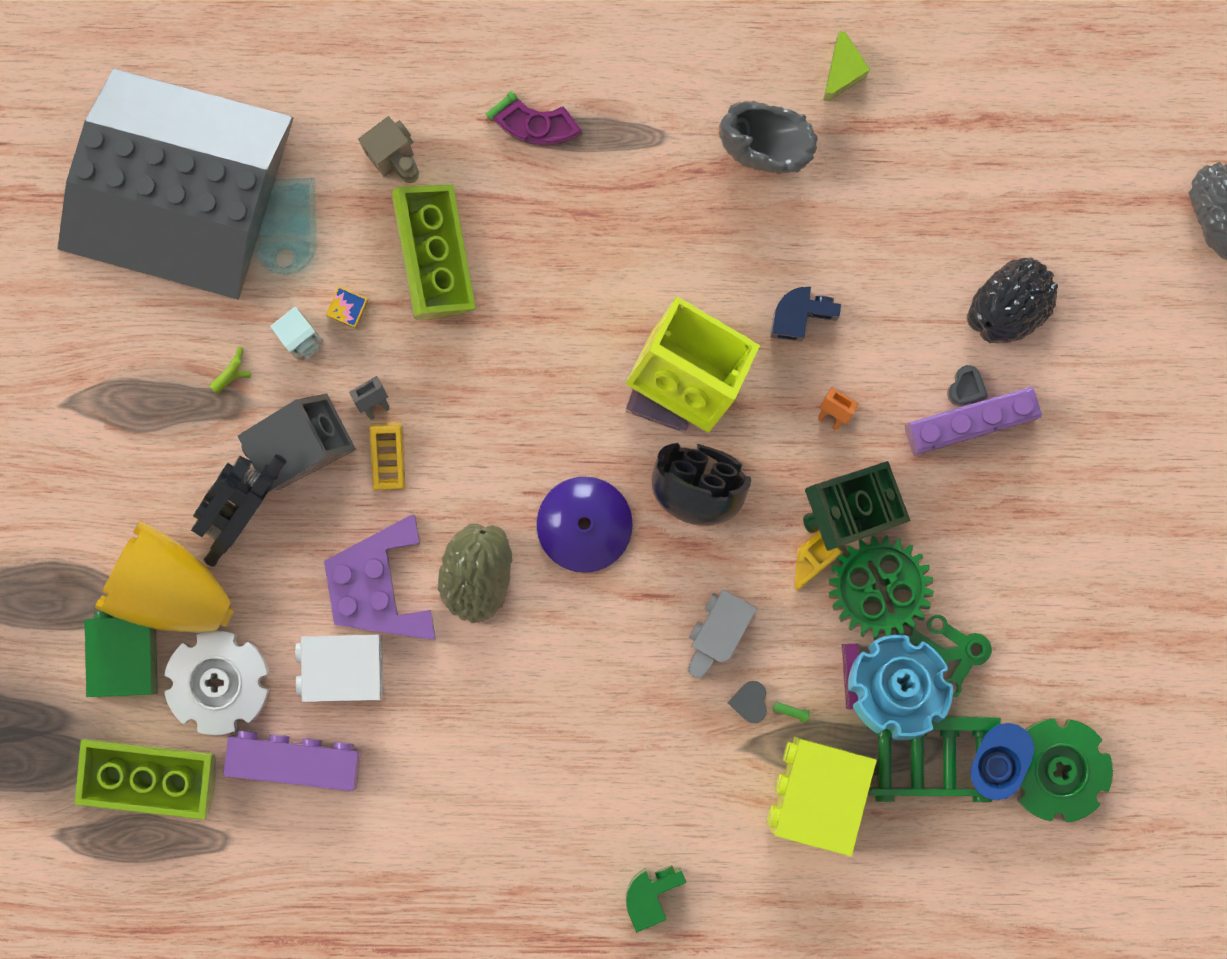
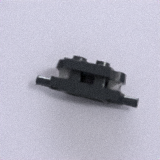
[191,454,287,567]

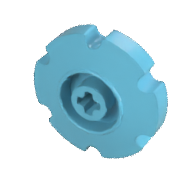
[848,635,953,740]

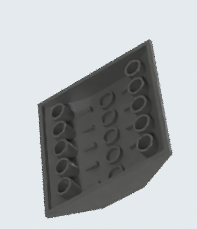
[57,68,294,300]

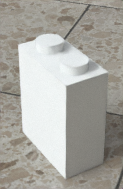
[295,635,383,702]

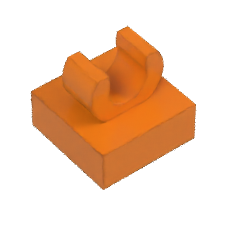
[818,387,859,430]

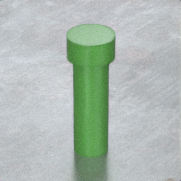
[486,91,519,121]
[773,702,810,723]

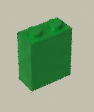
[84,612,158,697]

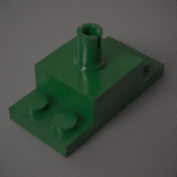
[803,461,911,551]

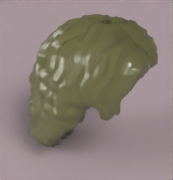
[437,524,513,623]

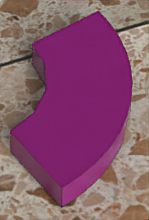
[494,100,582,146]

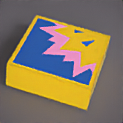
[326,286,369,329]

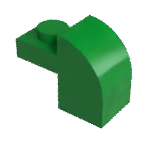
[626,865,687,933]

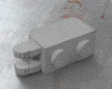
[688,590,757,678]

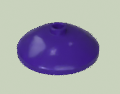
[536,477,633,573]

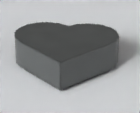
[947,365,988,406]
[727,681,767,723]

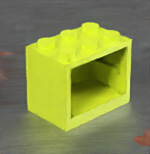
[625,296,760,433]
[766,736,877,857]

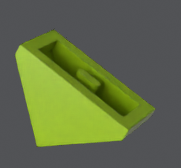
[823,31,870,101]

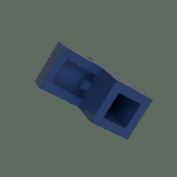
[770,287,841,342]

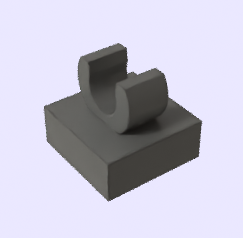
[349,376,389,420]

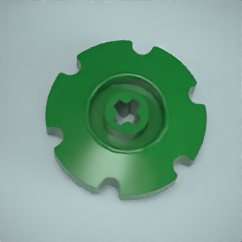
[1017,718,1113,822]

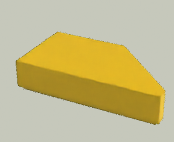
[794,531,843,591]

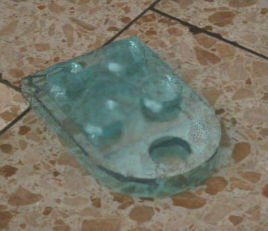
[254,178,317,275]

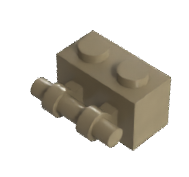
[358,116,419,183]

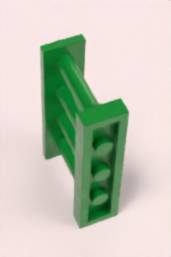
[867,716,1001,803]

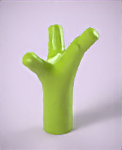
[209,347,251,394]

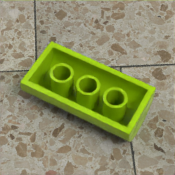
[391,185,476,320]
[74,739,216,820]

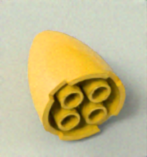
[95,520,234,633]

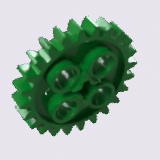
[829,535,934,640]

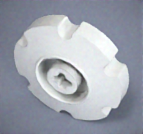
[165,631,269,735]

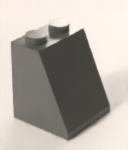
[238,393,356,492]

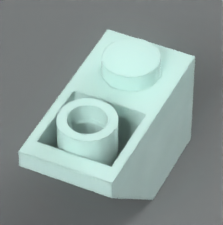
[270,307,323,360]

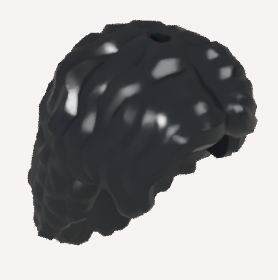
[966,257,1058,343]

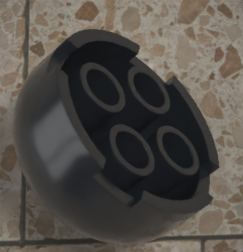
[651,443,751,526]

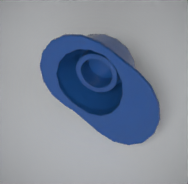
[970,723,1034,800]

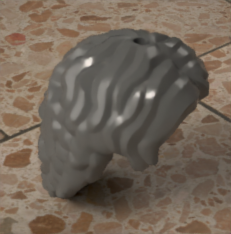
[719,101,818,174]
[1189,162,1227,260]

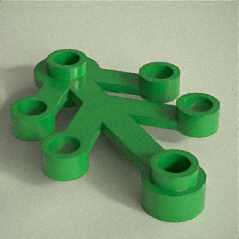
[895,615,992,698]

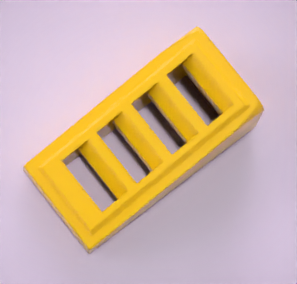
[369,422,405,490]

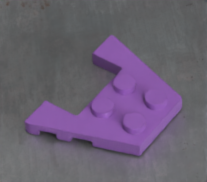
[324,515,436,639]

